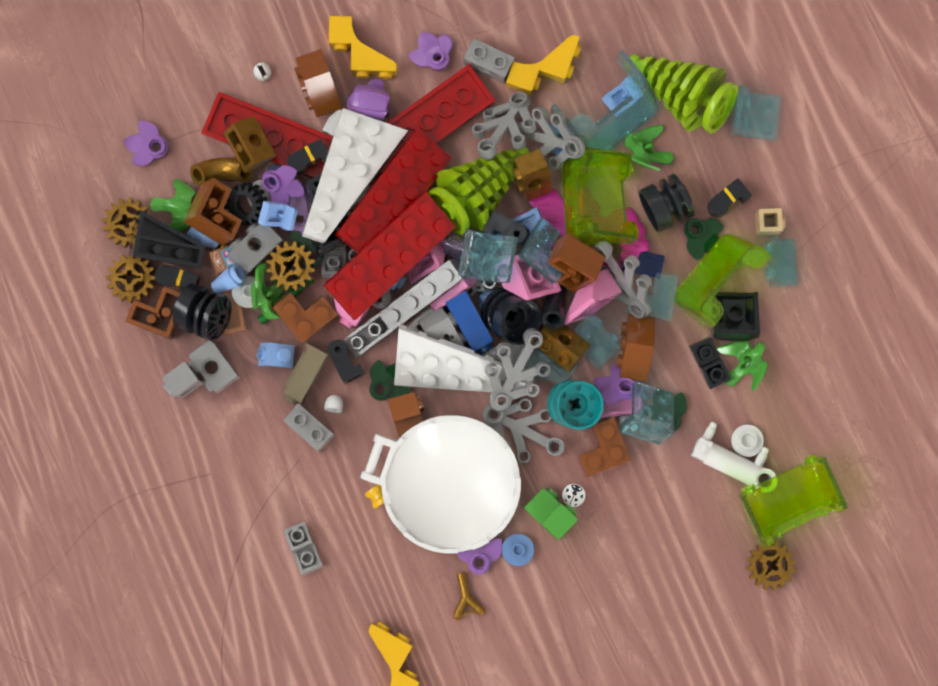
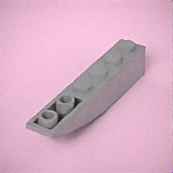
[343,258,469,358]

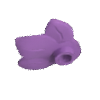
[409,32,453,71]
[123,121,169,166]
[262,165,305,205]
[593,364,638,404]
[457,539,502,574]

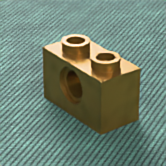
[223,116,276,173]
[513,149,553,201]
[534,324,591,372]

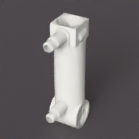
[690,422,777,492]

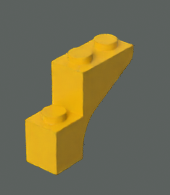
[329,16,397,79]
[505,35,582,96]
[368,621,420,686]

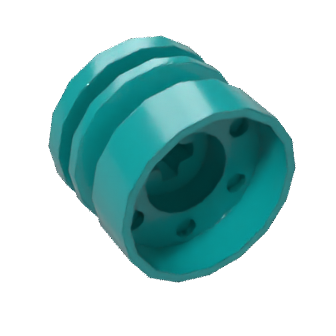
[547,380,603,430]

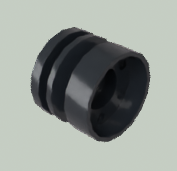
[638,174,695,233]
[173,283,232,341]
[481,287,542,345]

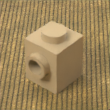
[755,208,786,236]

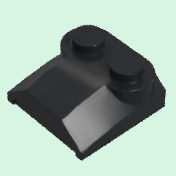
[711,291,760,341]

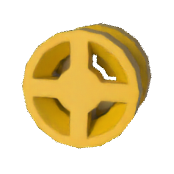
[365,485,384,509]

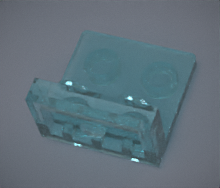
[731,86,781,141]
[458,230,518,283]
[763,236,798,287]
[573,314,621,369]
[620,381,674,445]

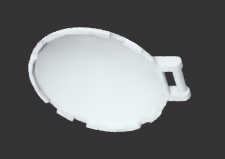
[360,415,521,553]

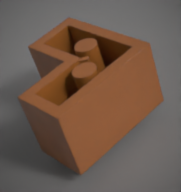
[294,49,342,117]
[184,178,242,245]
[547,234,605,292]
[125,287,180,340]
[272,292,338,343]
[616,314,656,381]
[387,392,427,438]
[578,417,631,477]

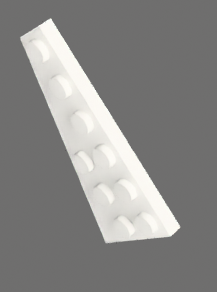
[302,108,408,243]
[394,324,534,393]

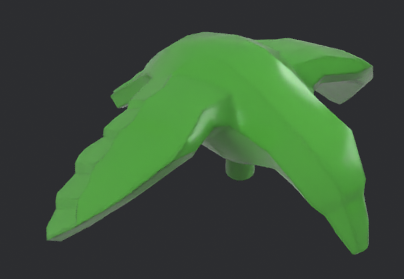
[625,124,674,171]
[150,179,196,232]
[250,262,290,320]
[716,341,768,391]

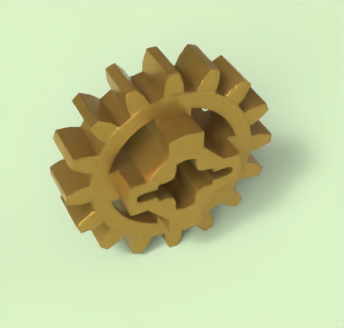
[102,198,152,248]
[266,241,317,291]
[105,255,156,303]
[745,540,796,591]

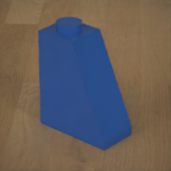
[445,291,494,355]

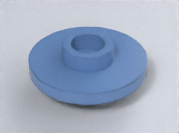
[502,534,534,566]

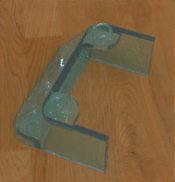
[550,50,659,161]

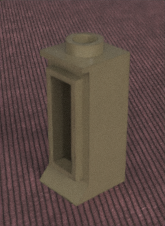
[281,342,329,406]

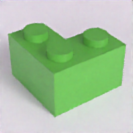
[524,488,578,540]

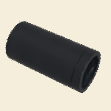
[542,284,568,330]

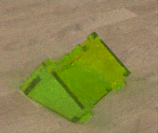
[562,147,639,246]
[674,233,772,328]
[739,454,848,548]

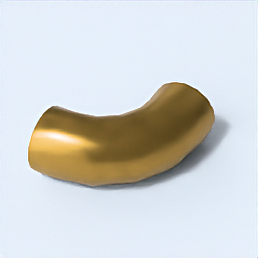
[190,157,254,186]

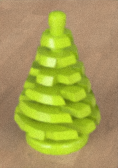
[628,54,738,134]
[428,146,529,236]

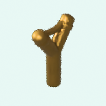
[453,572,485,620]

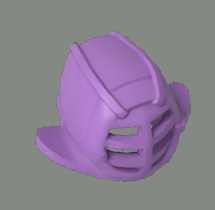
[347,79,391,122]

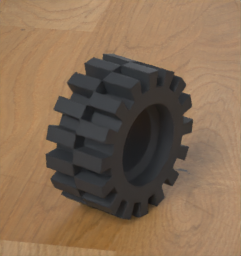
[224,183,268,226]

